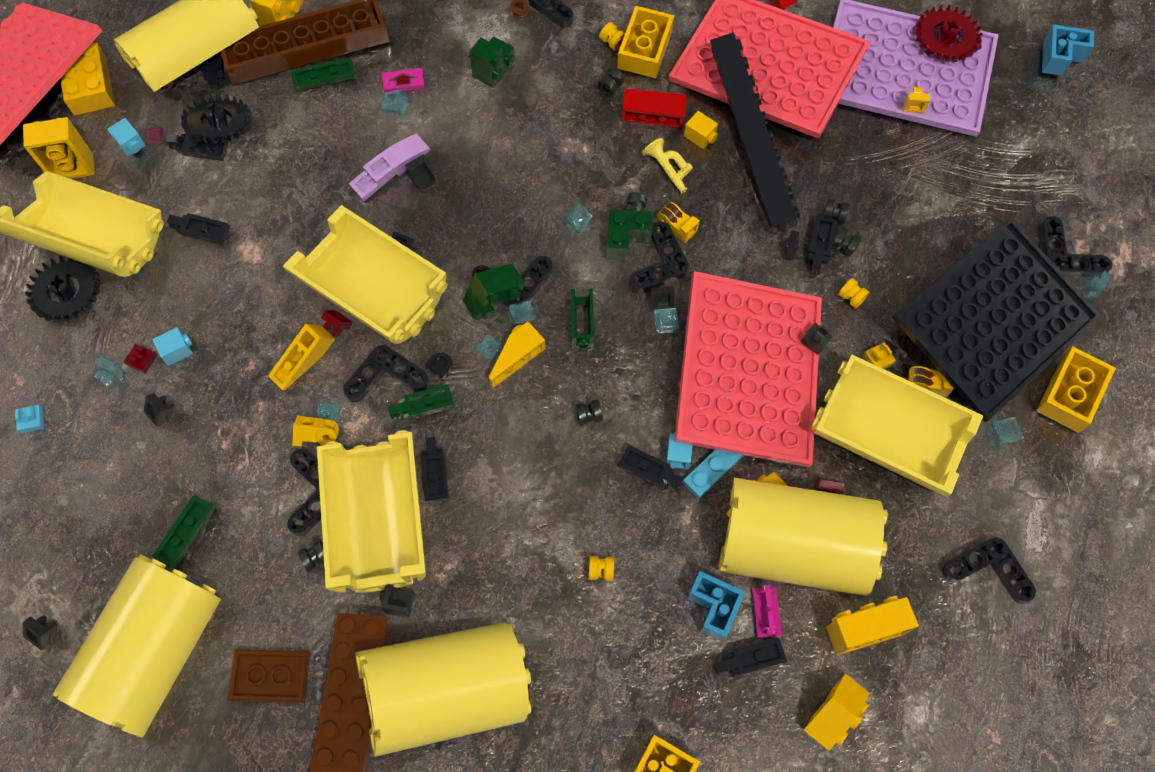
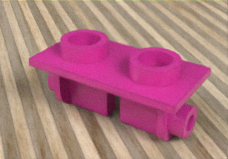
[752,585,782,638]

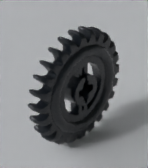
[181,93,252,144]
[25,256,101,323]

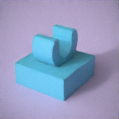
[15,404,44,433]

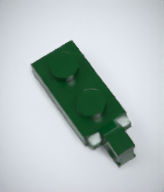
[388,384,454,420]

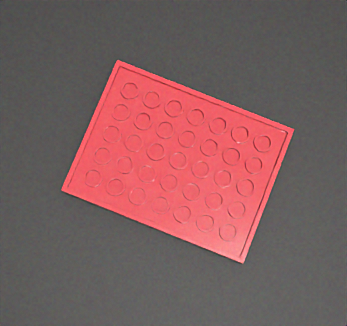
[669,0,871,139]
[0,2,102,145]
[674,271,822,467]

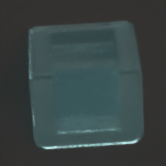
[380,89,409,114]
[509,301,536,324]

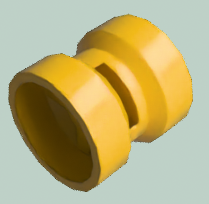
[599,22,625,51]
[838,278,870,309]
[589,556,614,581]

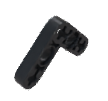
[526,0,574,28]
[1040,216,1113,277]
[629,221,689,294]
[472,256,553,310]
[343,345,429,402]
[287,449,321,536]
[943,537,1036,604]

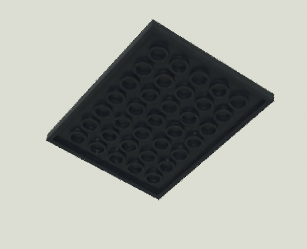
[892,217,1101,422]

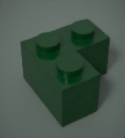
[469,36,515,88]
[606,209,653,261]
[463,263,525,320]

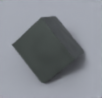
[406,154,439,193]
[381,584,415,618]

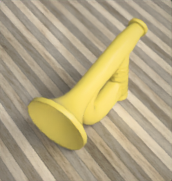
[643,138,693,194]

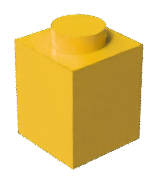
[684,111,718,149]

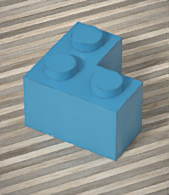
[1042,24,1094,76]
[687,571,745,642]

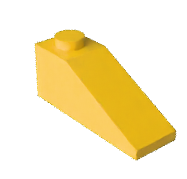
[489,321,546,388]
[268,323,335,390]

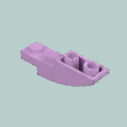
[349,134,430,201]

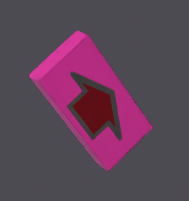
[382,68,425,94]

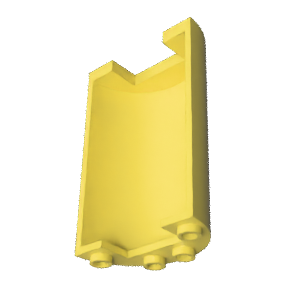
[113,0,259,92]
[0,171,164,277]
[283,205,448,344]
[811,355,983,498]
[317,430,426,593]
[718,478,888,596]
[52,554,221,738]
[355,622,531,757]

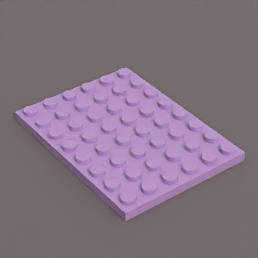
[833,0,999,137]

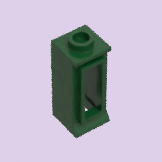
[571,289,594,349]

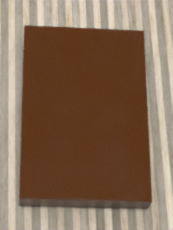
[227,649,310,704]

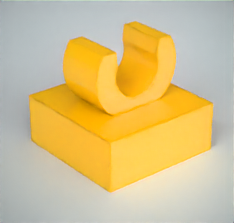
[903,87,930,113]
[863,342,896,369]

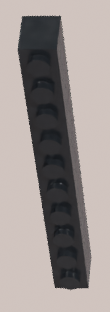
[710,32,800,234]

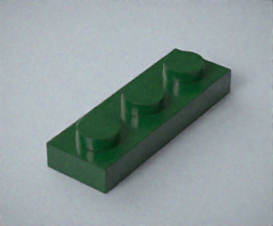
[291,57,356,92]
[152,495,216,569]

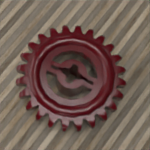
[915,4,983,62]

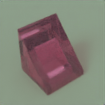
[145,127,163,145]

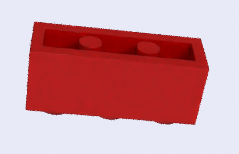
[622,88,687,128]

